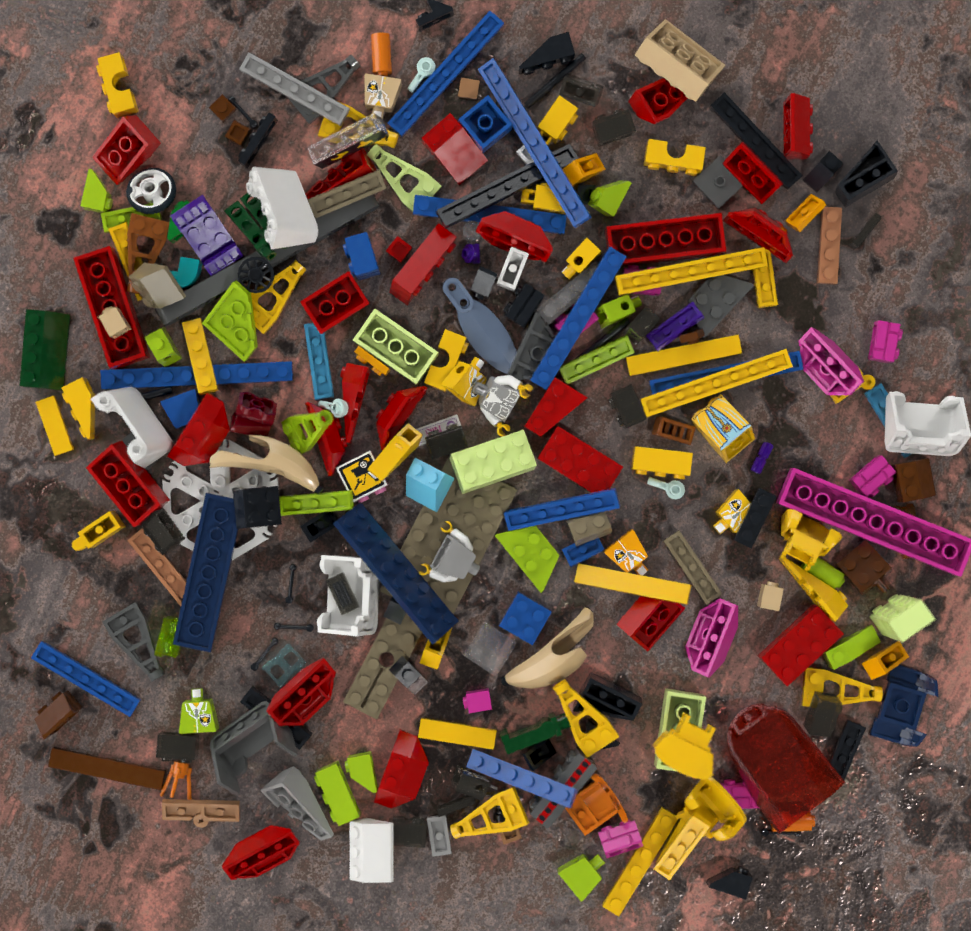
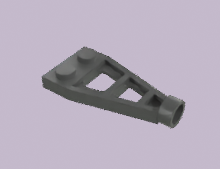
[286,55,361,125]
[102,602,165,682]

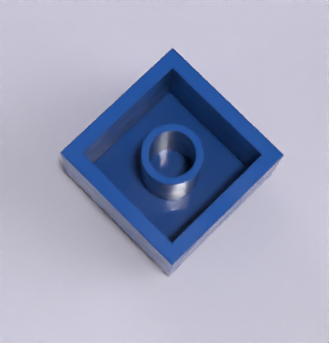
[458,95,513,153]
[343,232,380,281]
[499,591,552,645]

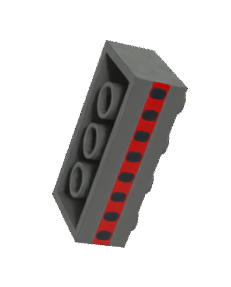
[529,747,597,829]

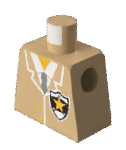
[365,73,402,122]

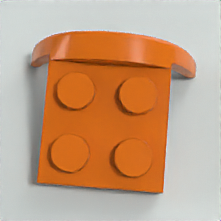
[565,774,628,836]

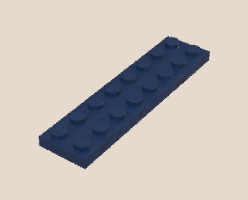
[173,493,239,653]
[333,502,459,645]

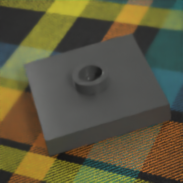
[692,155,743,209]

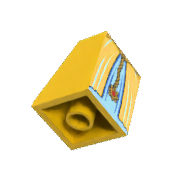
[692,394,755,463]

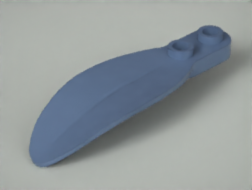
[442,278,517,374]

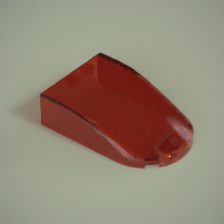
[726,704,846,834]

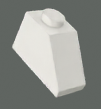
[497,247,529,292]

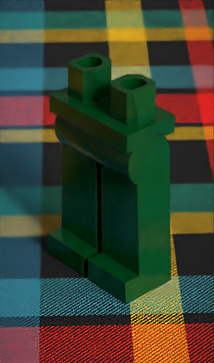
[224,193,288,261]
[499,712,571,755]

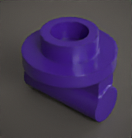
[462,244,480,264]

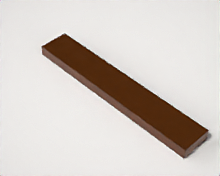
[48,747,166,790]

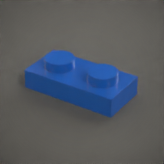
[562,538,605,567]

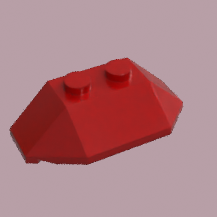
[723,208,793,263]
[475,211,553,262]
[376,386,428,450]
[167,392,230,466]
[305,402,348,476]
[266,658,336,726]
[374,730,429,809]
[222,825,300,880]

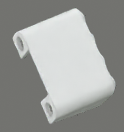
[246,167,318,249]

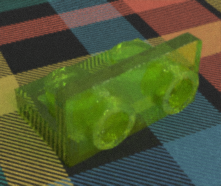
[154,616,180,658]

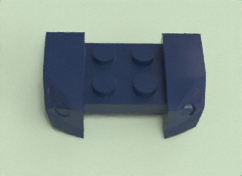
[869,664,938,747]

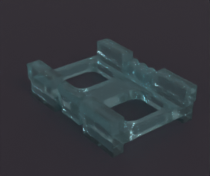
[262,644,306,688]

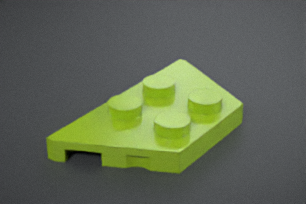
[495,525,560,593]

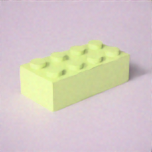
[353,309,439,386]
[449,430,537,494]
[869,594,935,642]
[654,688,706,772]

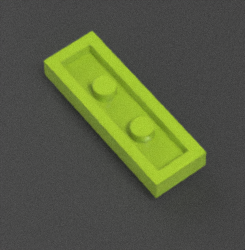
[101,203,162,233]

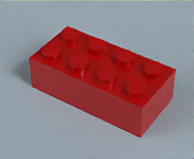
[537,426,623,493]
[86,441,170,528]
[757,604,844,687]

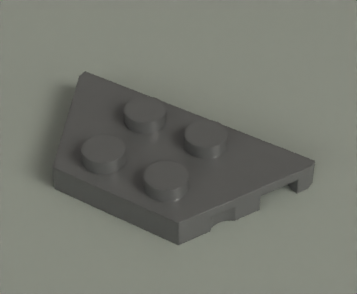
[688,275,754,339]
[507,312,555,380]

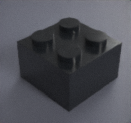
[233,486,282,529]

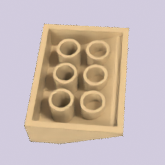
[635,19,725,102]

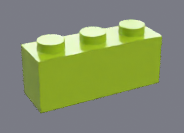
[314,761,361,826]

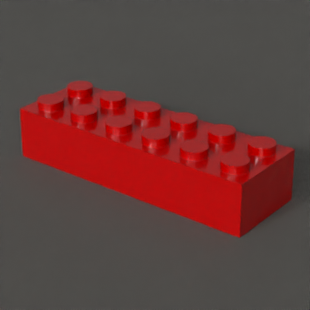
[605,213,726,267]
[73,246,151,370]

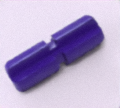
[751,442,773,474]

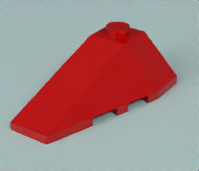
[628,78,688,124]
[305,149,377,200]
[340,363,371,444]

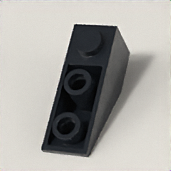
[519,32,575,75]

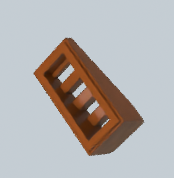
[652,416,696,445]

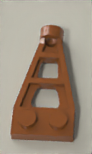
[127,213,170,295]

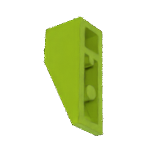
[823,625,881,670]

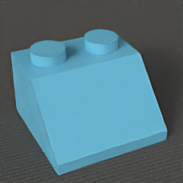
[406,458,455,512]

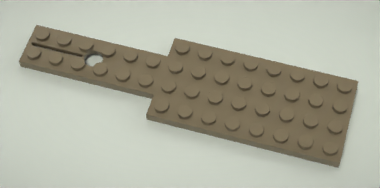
[343,455,517,719]

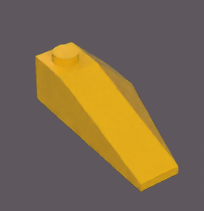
[779,557,849,621]

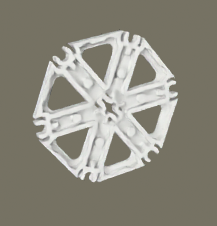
[162,439,279,561]

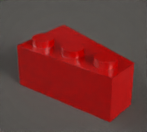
[524,377,588,437]

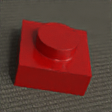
[386,236,413,263]

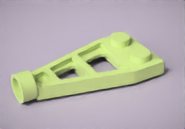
[367,144,442,216]

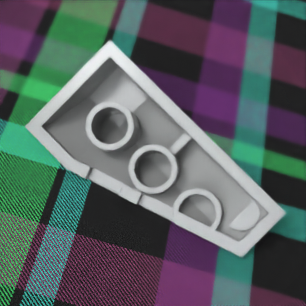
[260,766,334,841]

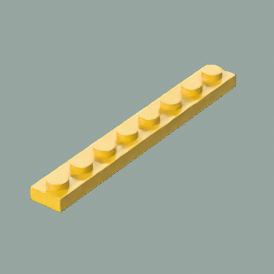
[615,247,768,296]
[640,349,793,417]

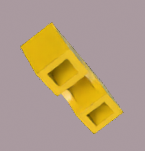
[96,52,139,118]
[644,139,706,176]
[424,329,469,392]

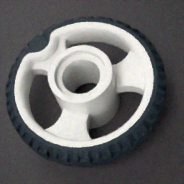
[126,168,176,214]

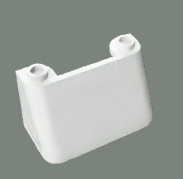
[91,387,173,468]
[884,391,971,456]
[317,555,380,636]

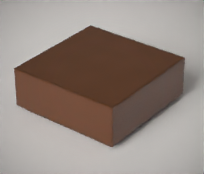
[225,120,252,147]

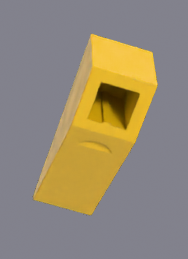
[62,377,96,440]
[367,423,423,481]

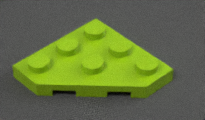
[202,280,258,362]

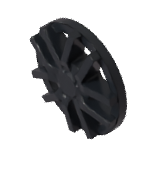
[238,257,274,293]

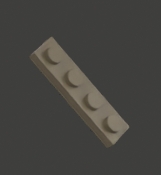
[308,169,387,218]
[663,530,722,605]

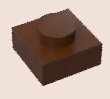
[209,94,237,123]
[679,328,705,345]

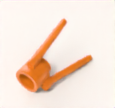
[160,760,192,800]

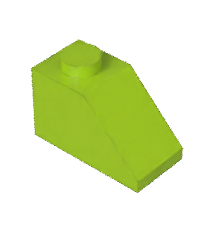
[80,169,113,213]
[588,180,632,217]
[345,751,378,793]

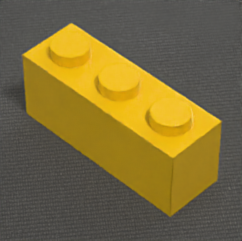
[631,446,693,479]

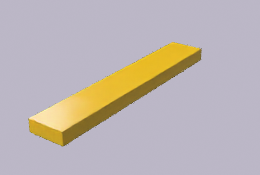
[626,335,742,376]
[574,564,691,605]

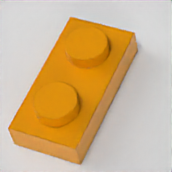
[785,194,826,233]
[354,346,390,376]

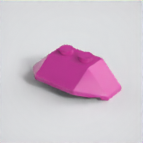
[798,327,864,395]
[685,598,738,678]

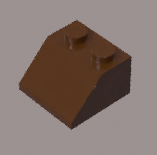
[891,458,936,503]
[34,691,83,739]

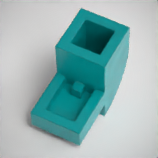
[170,257,203,290]

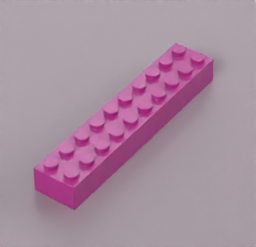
[776,468,971,577]

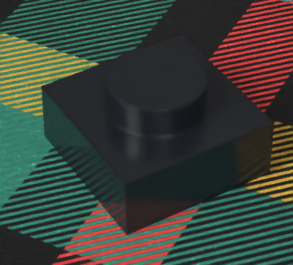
[575,185,595,205]

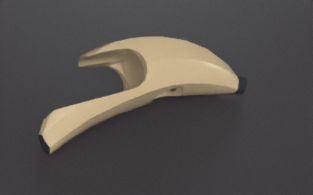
[208,435,324,495]
[501,606,594,689]

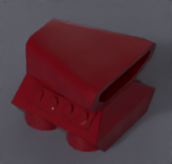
[229,392,277,437]

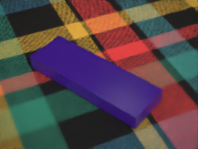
[646,302,705,352]

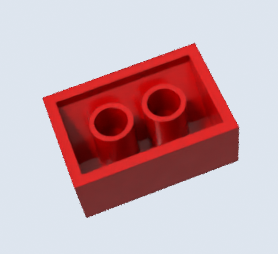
[783,93,813,160]
[722,142,784,204]
[300,271,370,334]
[616,596,685,651]

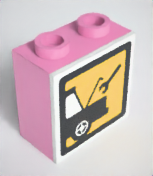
[336,451,389,503]

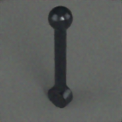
[228,96,258,128]
[285,564,297,604]
[274,622,314,632]
[251,638,278,671]
[761,828,801,837]

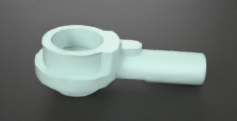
[407,57,436,93]
[318,399,348,418]
[647,477,685,499]

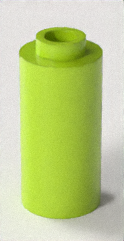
[801,557,845,589]

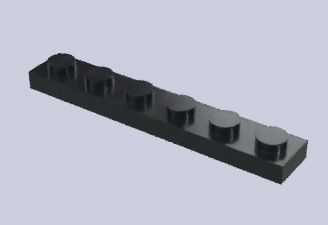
[710,92,803,190]

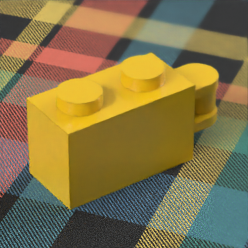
[537,95,579,145]
[520,183,566,215]
[72,511,126,551]

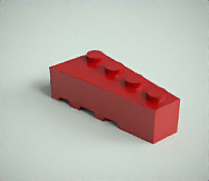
[389,223,457,306]

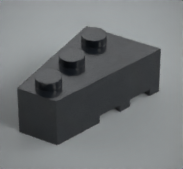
[835,140,898,207]
[573,672,642,721]

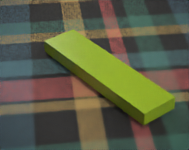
[559,335,635,385]
[279,490,354,516]

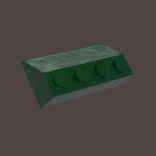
[19,309,71,391]

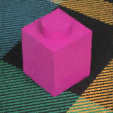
[463,688,492,713]

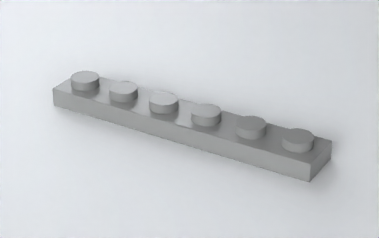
[240,52,350,127]

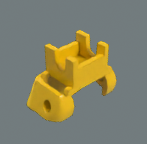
[780,509,843,572]
[652,712,716,779]
[675,777,747,841]

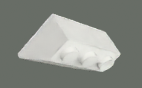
[349,818,393,883]

